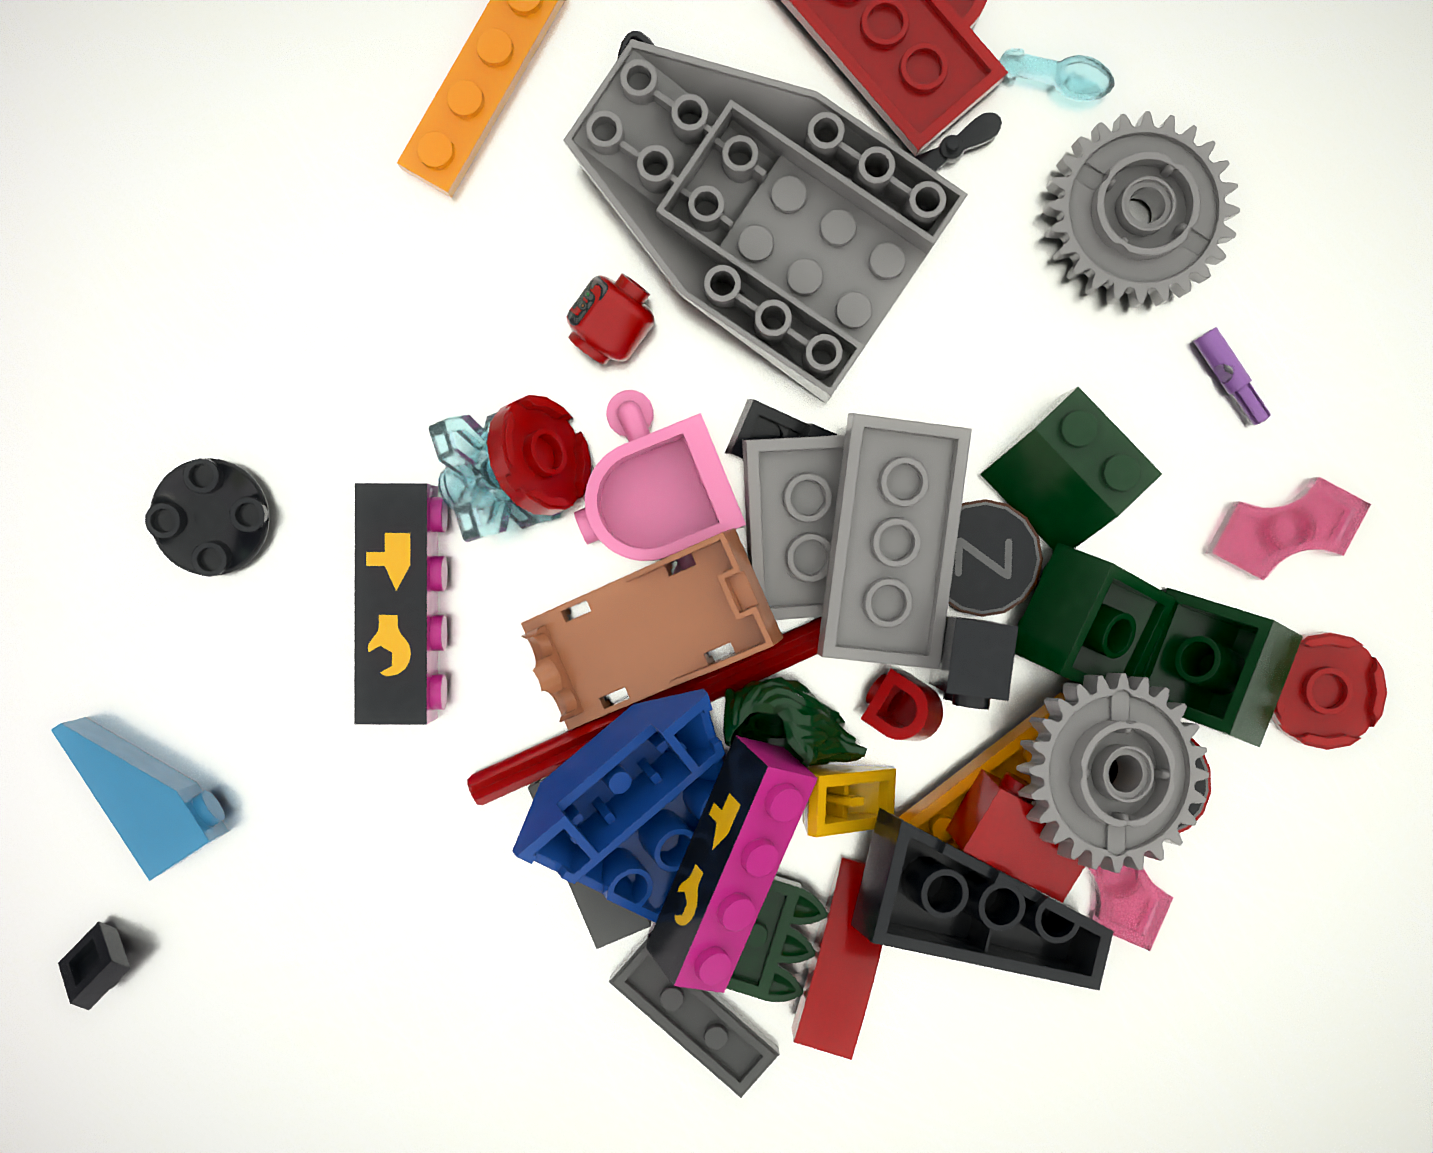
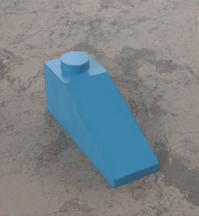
[51,717,229,881]

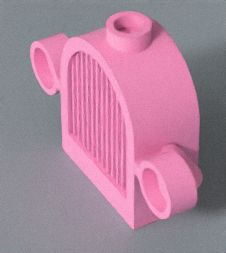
[574,390,746,574]

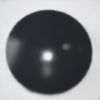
[145,458,270,577]

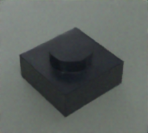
[58,921,130,1010]

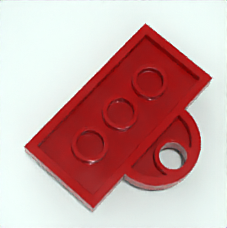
[781,0,1008,156]

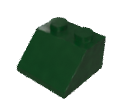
[978,386,1162,553]
[1015,543,1177,685]
[1140,587,1303,748]

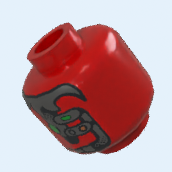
[566,273,654,365]

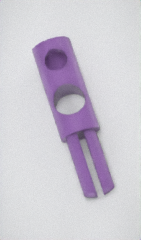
[1193,326,1271,425]

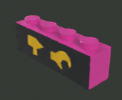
[354,483,448,725]
[646,735,818,993]

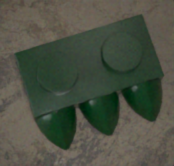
[726,875,828,1002]

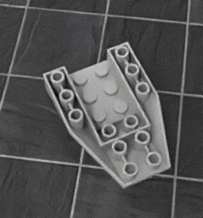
[563,39,968,404]

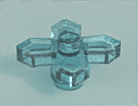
[429,412,561,543]

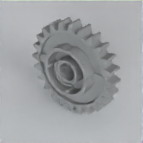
[1043,111,1240,308]
[1016,673,1209,873]

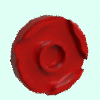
[487,395,591,515]
[1272,631,1388,750]

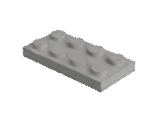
[817,413,972,670]

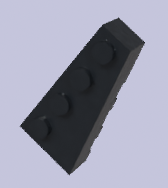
[851,807,1114,991]

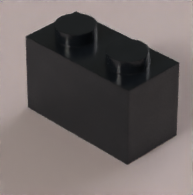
[929,616,1018,710]

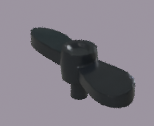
[915,112,1002,172]

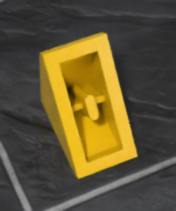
[803,764,896,838]

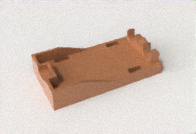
[521,528,783,731]

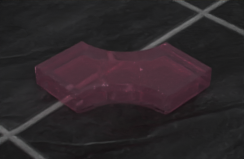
[1206,477,1371,581]
[1086,865,1174,951]

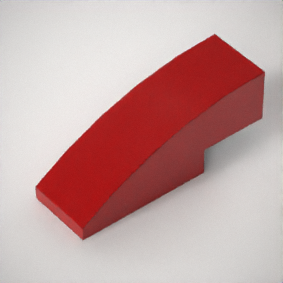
[791,855,883,1060]

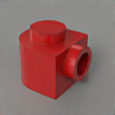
[861,668,943,741]

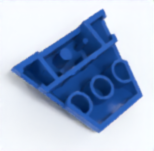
[512,689,725,923]

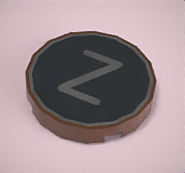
[948,499,1043,617]

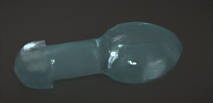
[999,48,1115,102]

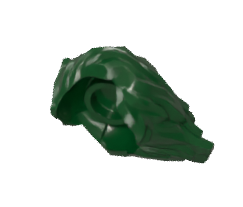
[723,677,867,767]

